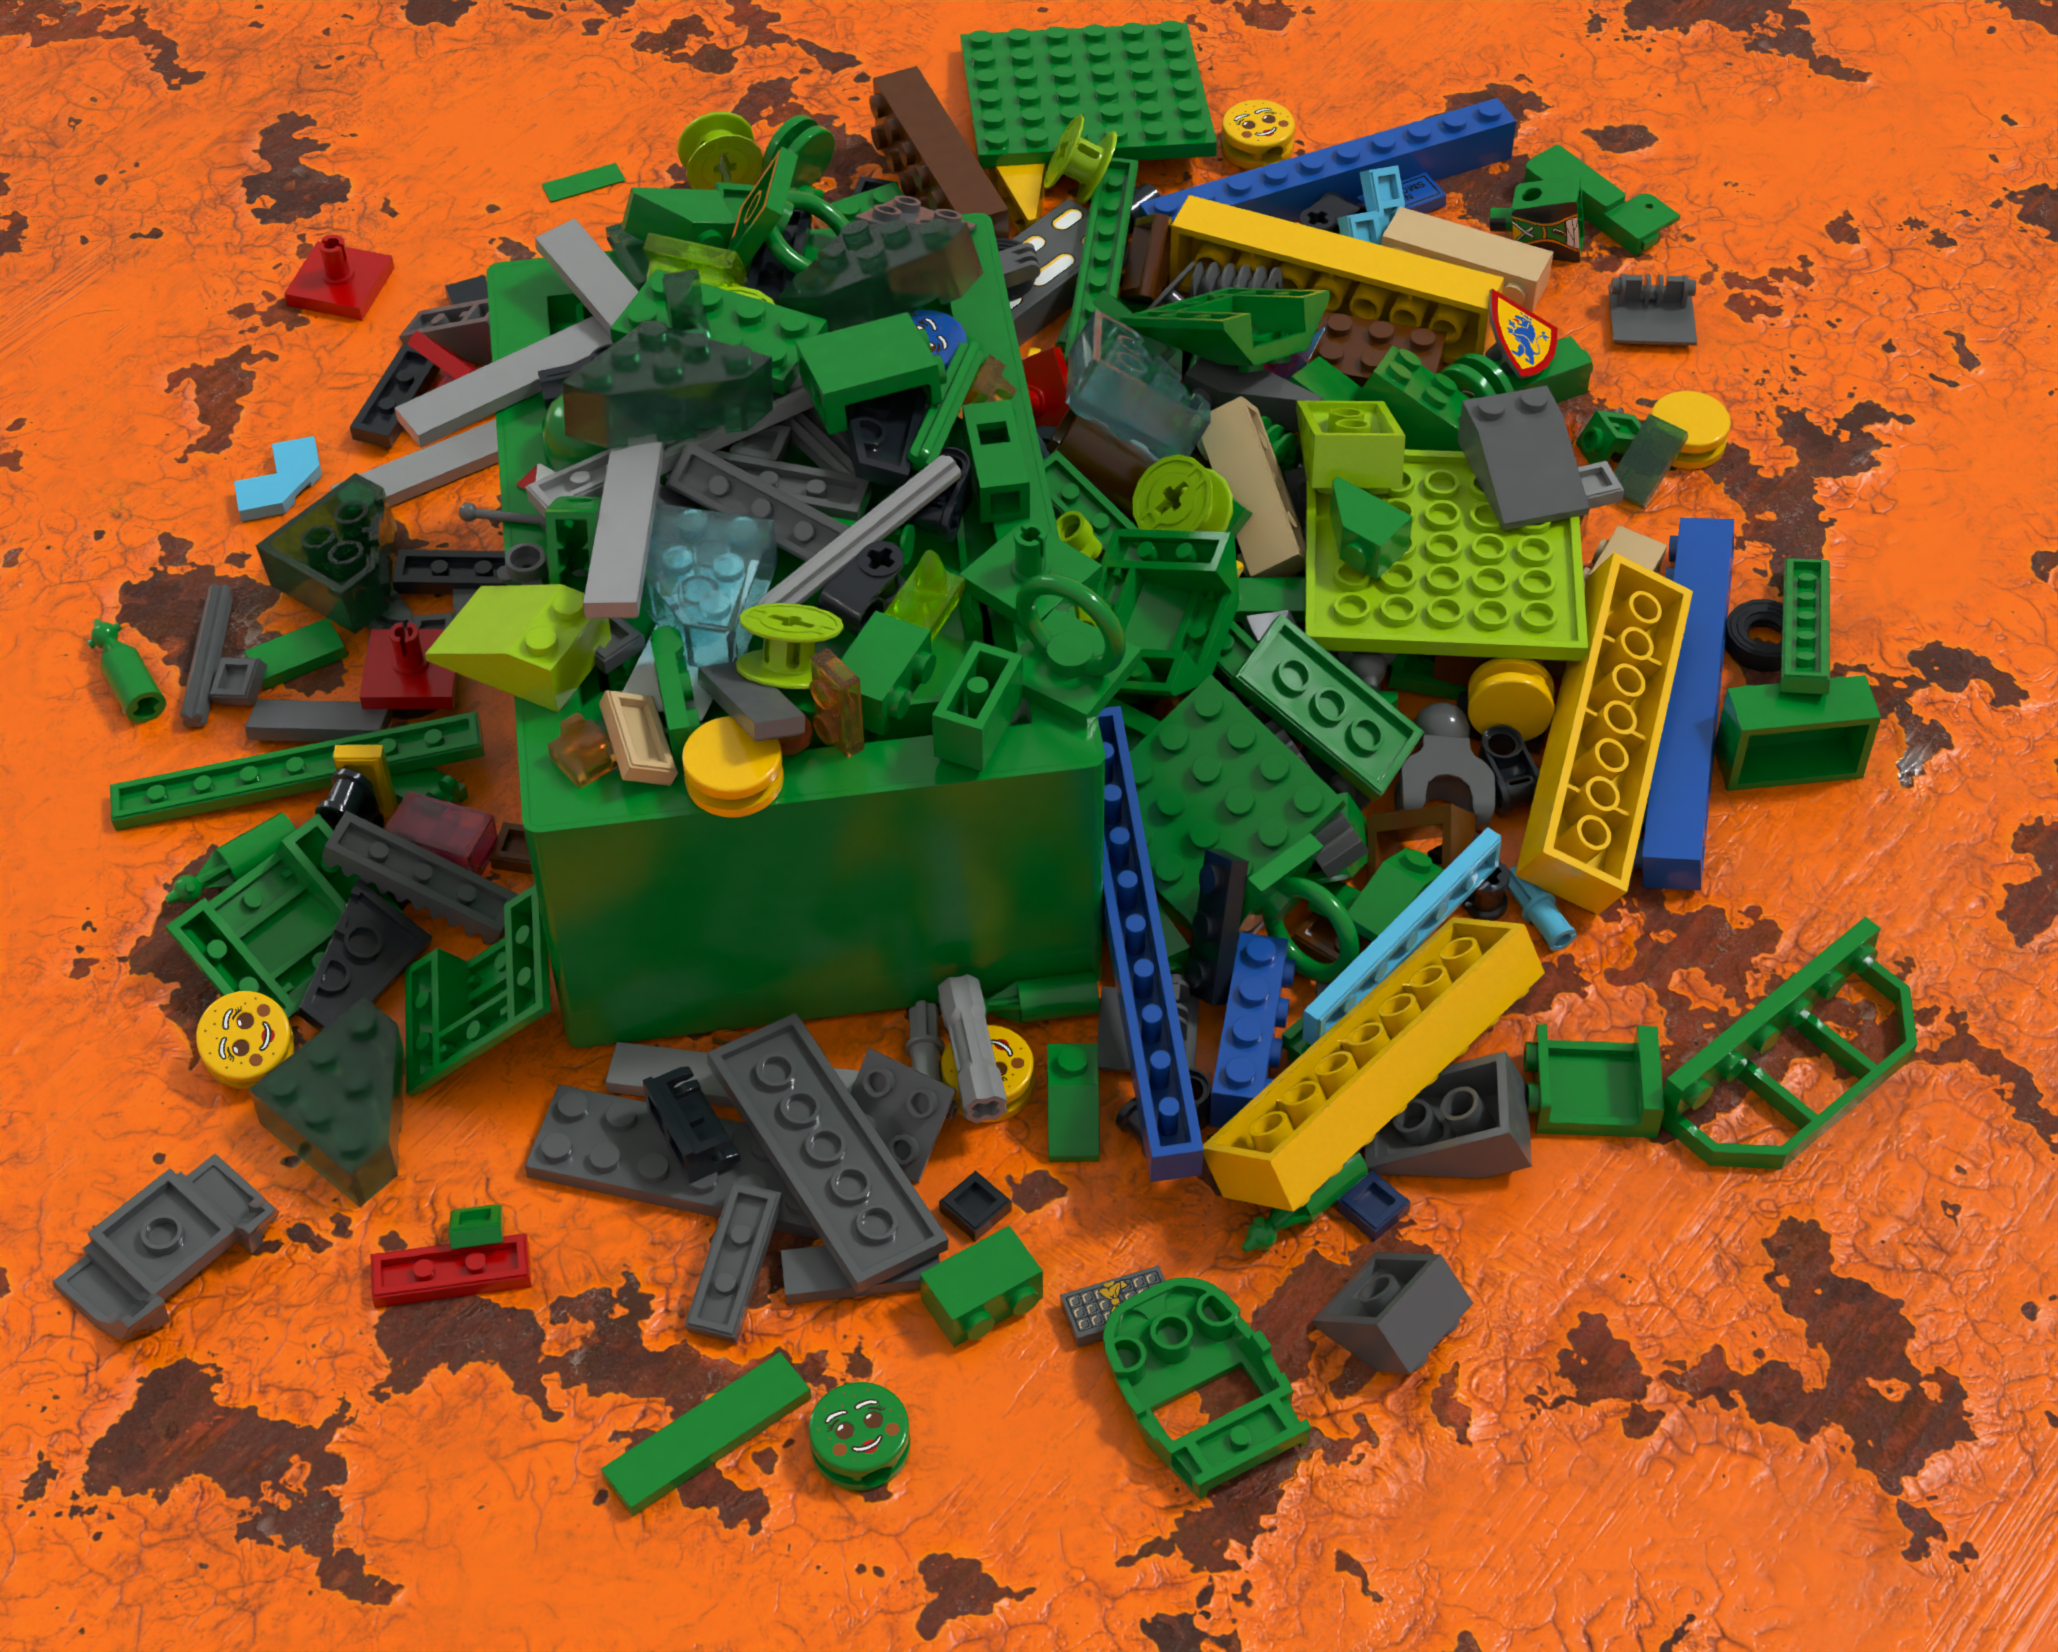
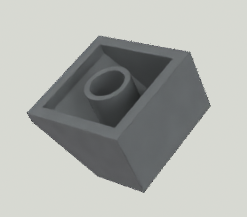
[1312,1252,1473,1374]

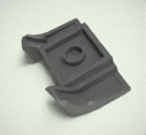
[53,1154,279,1340]

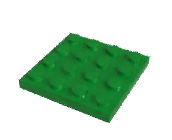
[1129,674,1346,926]

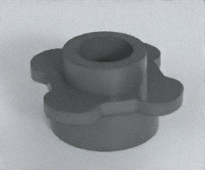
[497,542,549,585]

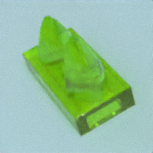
[643,233,747,288]
[884,550,965,642]

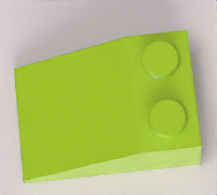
[1296,400,1405,495]
[425,584,612,712]

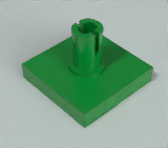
[959,518,1102,626]

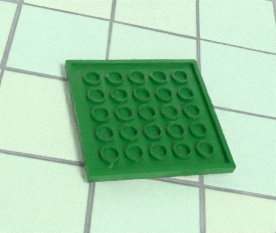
[960,20,1217,169]

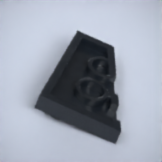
[845,386,927,489]
[298,878,433,1045]

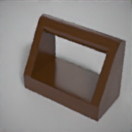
[1119,213,1173,305]
[1367,804,1475,882]

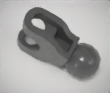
[1394,702,1495,830]

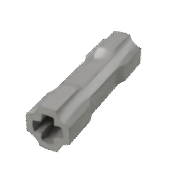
[938,974,1007,1123]

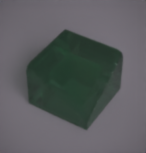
[662,269,711,343]

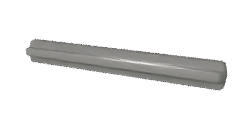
[757,455,961,605]

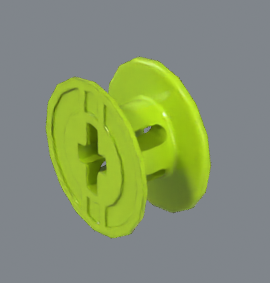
[677,111,763,190]
[1044,114,1118,205]
[1133,454,1233,532]
[736,603,844,689]

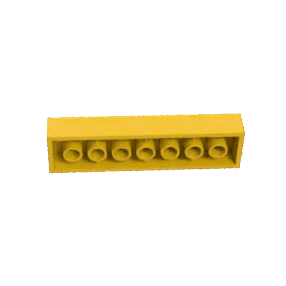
[1169,195,1504,364]
[1515,552,1693,915]
[1203,917,1545,1212]

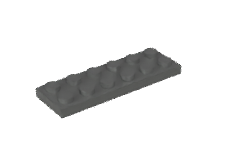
[707,1013,949,1294]
[525,1084,820,1240]

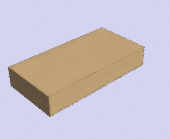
[599,690,678,786]

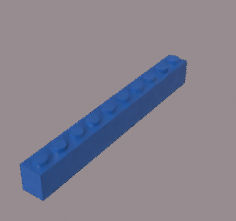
[1139,98,1516,223]
[1634,518,1734,891]
[1097,706,1204,1182]

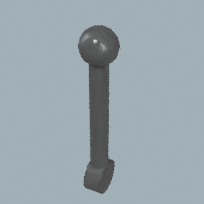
[458,502,546,532]

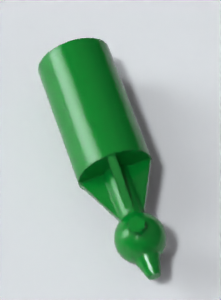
[87,619,166,723]
[165,812,296,904]
[983,970,1100,1024]
[1241,1151,1368,1253]

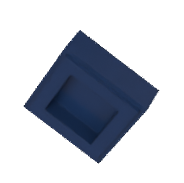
[1337,1171,1411,1242]

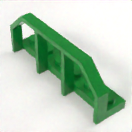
[1661,917,1917,1169]

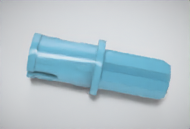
[1507,865,1577,951]

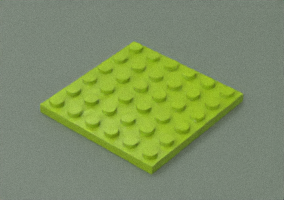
[1305,449,1588,661]

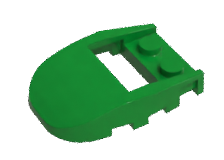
[1103,1277,1311,1500]

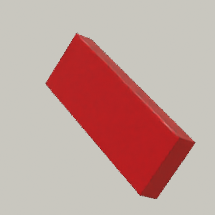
[370,1233,532,1308]

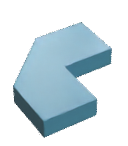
[1337,165,1405,245]
[234,436,322,522]

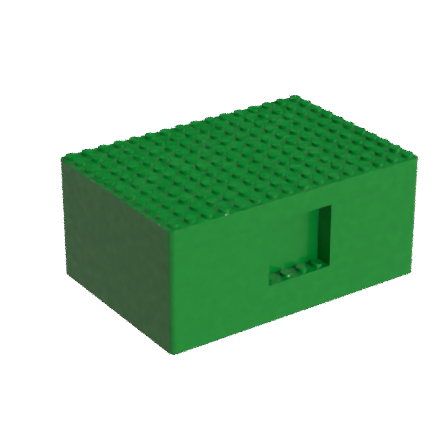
[486,213,1105,1048]

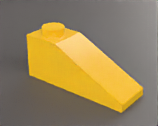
[987,163,1048,235]

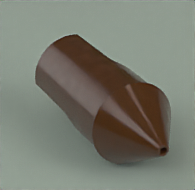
[1046,388,1212,527]

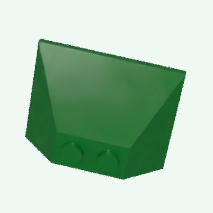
[1120,287,1330,372]
[1092,529,1240,697]
[165,813,406,1019]
[405,884,550,1096]

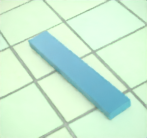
[1302,827,1502,1045]

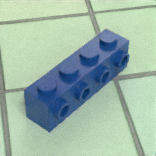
[1209,932,1296,1128]

